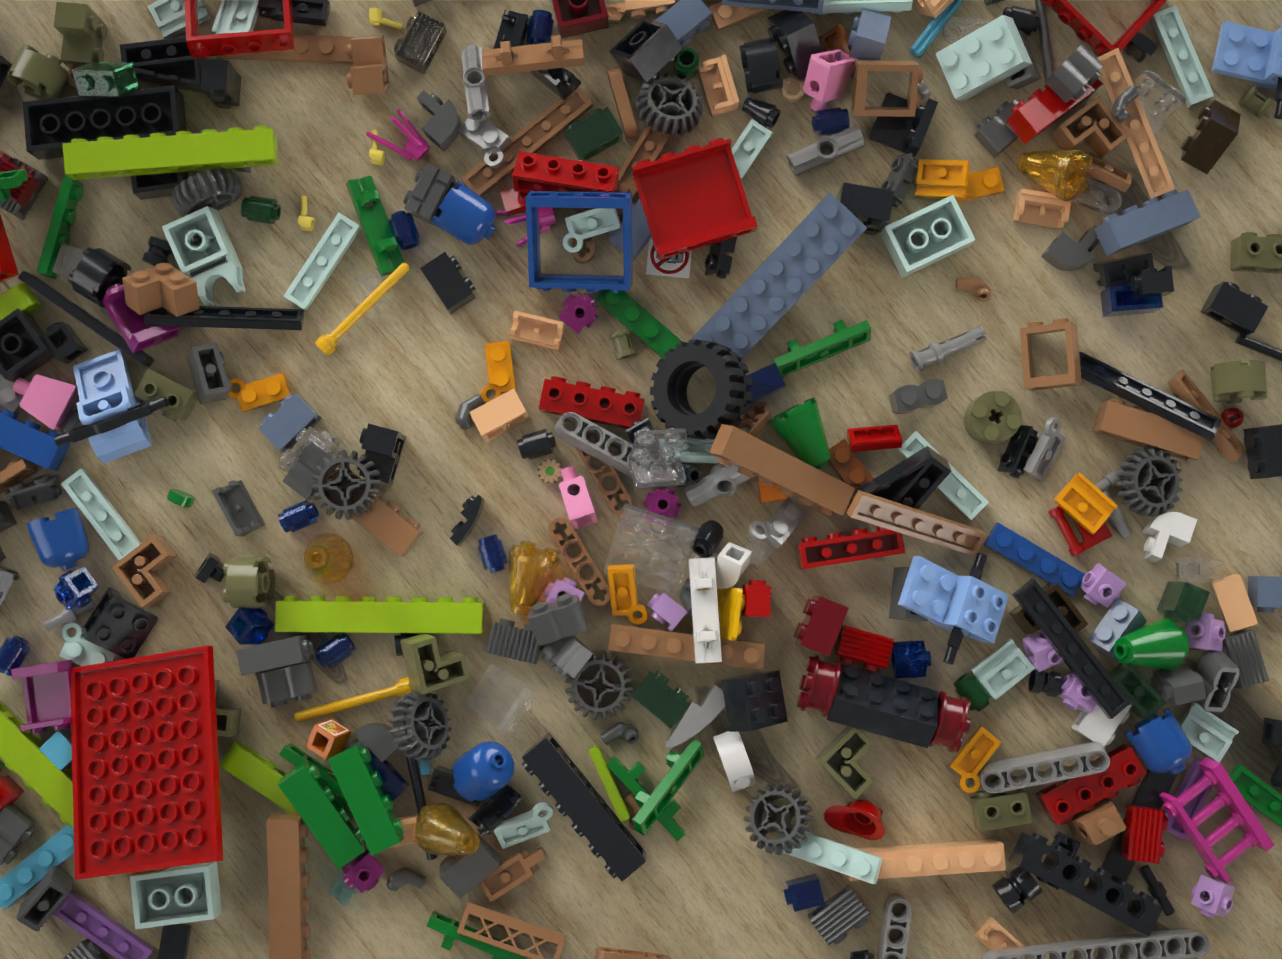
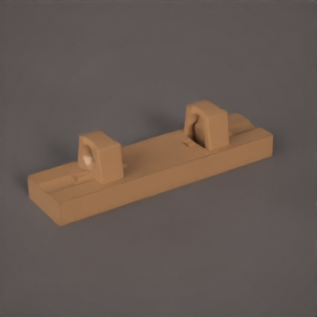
[481,35,585,76]

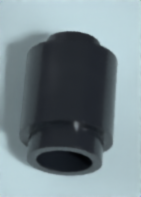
[1002,6,1040,36]
[517,429,557,460]
[690,520,724,557]

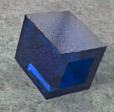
[783,874,825,912]

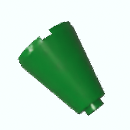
[769,397,831,469]
[1114,619,1189,671]

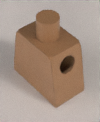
[1067,799,1126,846]

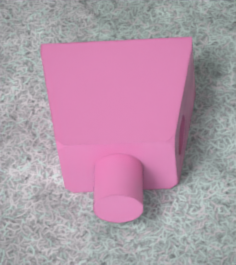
[803,49,858,112]
[13,374,79,431]
[559,466,598,530]

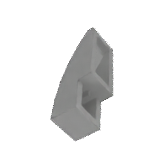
[665,683,725,749]

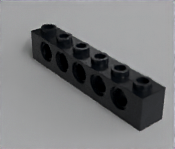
[1008,832,1163,936]

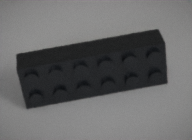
[23,86,187,160]
[522,733,647,881]

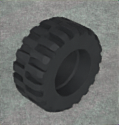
[650,339,752,440]

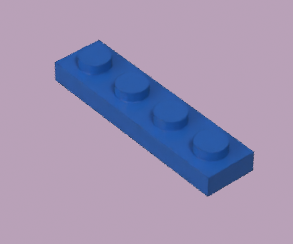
[983,523,1085,597]

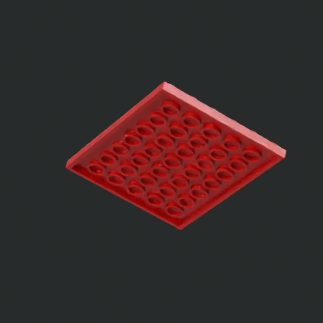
[70,645,223,880]

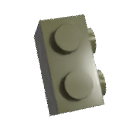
[1230,232,1282,274]
[134,368,198,422]
[970,789,1032,832]

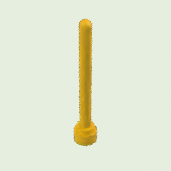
[315,263,410,356]
[294,677,412,722]

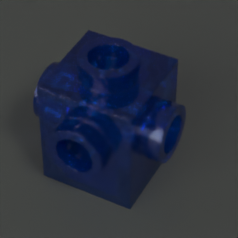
[53,567,99,610]
[225,608,274,645]
[891,640,931,678]

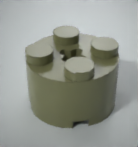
[6,44,69,100]
[1211,360,1267,404]
[964,391,1022,445]
[222,557,275,608]

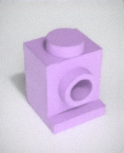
[647,592,687,632]

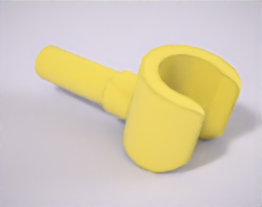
[369,8,403,30]
[369,130,385,166]
[298,196,315,232]

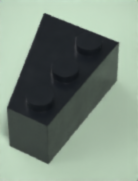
[120,37,205,93]
[858,446,951,509]

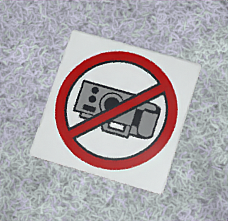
[646,238,692,279]

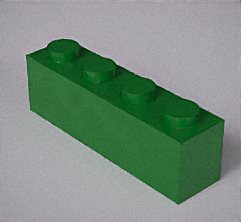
[327,743,405,856]
[278,761,366,869]

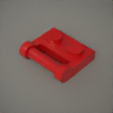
[1048,505,1113,557]

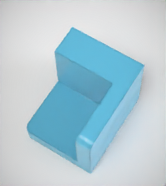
[39,728,72,771]

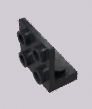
[869,93,938,157]
[81,587,158,659]

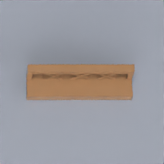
[457,902,566,959]

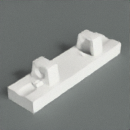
[688,557,722,664]

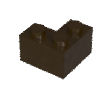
[1180,100,1241,174]
[1009,583,1088,634]

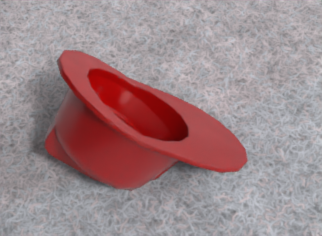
[823,799,885,840]

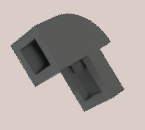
[417,90,460,152]
[1041,225,1100,271]
[345,723,398,762]

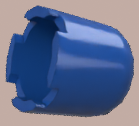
[432,181,496,245]
[26,507,89,571]
[1124,708,1192,775]
[452,741,514,801]

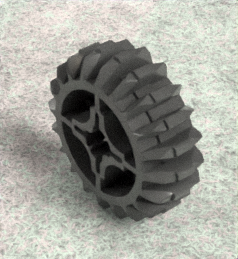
[636,72,704,139]
[171,168,242,217]
[1115,448,1184,517]
[311,450,382,520]
[565,650,634,720]
[389,691,452,761]
[744,783,814,855]

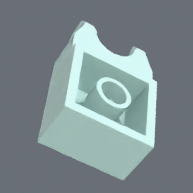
[162,206,245,306]

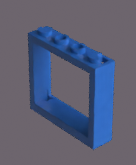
[526,191,633,293]

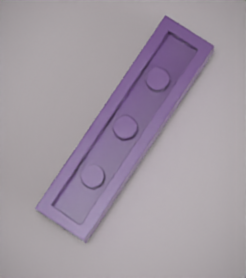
[53,890,155,959]

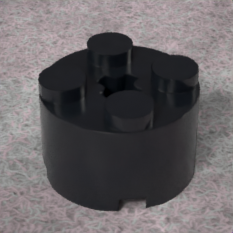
[739,37,783,94]
[68,247,131,308]

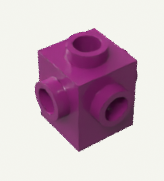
[558,291,598,334]
[643,486,682,526]
[341,848,386,894]

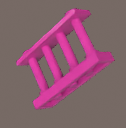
[1160,757,1274,883]

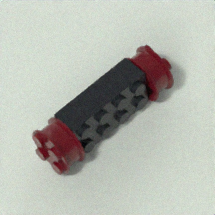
[797,655,971,753]

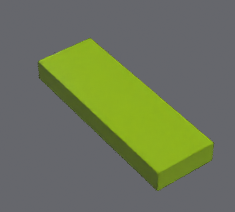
[588,745,630,822]

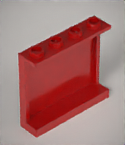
[632,138,758,260]

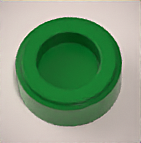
[167,489,195,508]

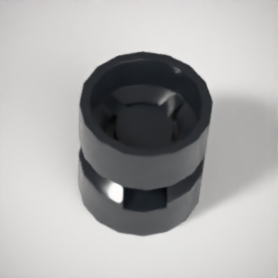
[992,866,1043,914]

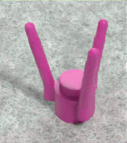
[366,109,430,162]
[495,207,556,247]

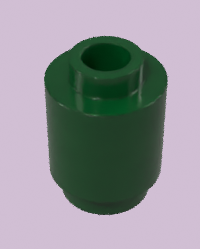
[673,47,699,80]
[241,196,281,224]
[953,672,991,712]

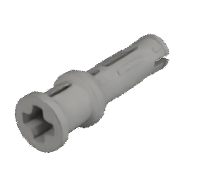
[909,325,987,372]

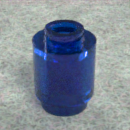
[526,10,554,45]
[812,107,850,136]
[388,211,420,250]
[278,500,319,533]
[477,534,509,574]
[316,632,356,669]
[0,635,30,676]

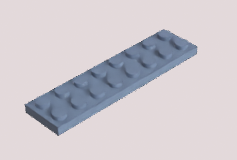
[690,192,867,359]

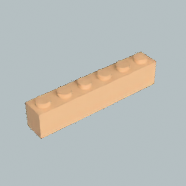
[846,839,1006,881]

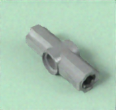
[461,45,491,122]
[787,125,865,176]
[685,464,755,507]

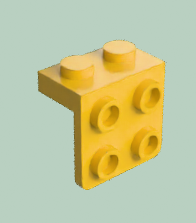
[699,587,745,641]

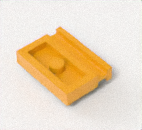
[914,159,971,199]
[1053,472,1118,534]

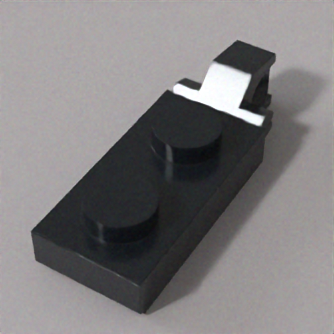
[258,0,331,26]

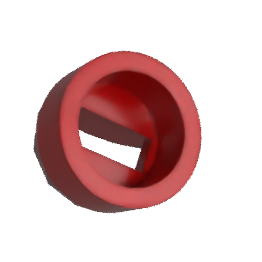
[1221,408,1244,428]

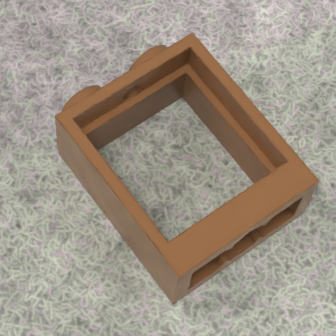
[851,60,923,117]
[1020,318,1082,391]

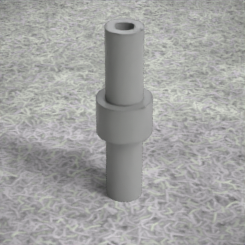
[1095,469,1122,492]
[1103,490,1132,538]
[43,598,96,631]

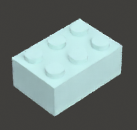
[935,15,1032,101]
[880,195,976,278]
[130,862,223,930]

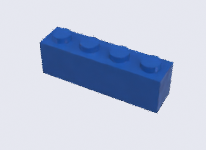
[0,409,70,471]

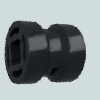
[142,236,172,266]
[1028,669,1062,698]

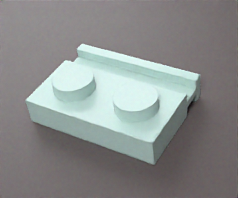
[147,0,211,39]
[211,0,259,35]
[970,639,1035,700]
[1179,702,1239,762]

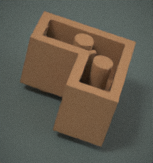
[347,35,390,95]
[1051,96,1130,159]
[122,262,199,317]
[111,535,177,608]

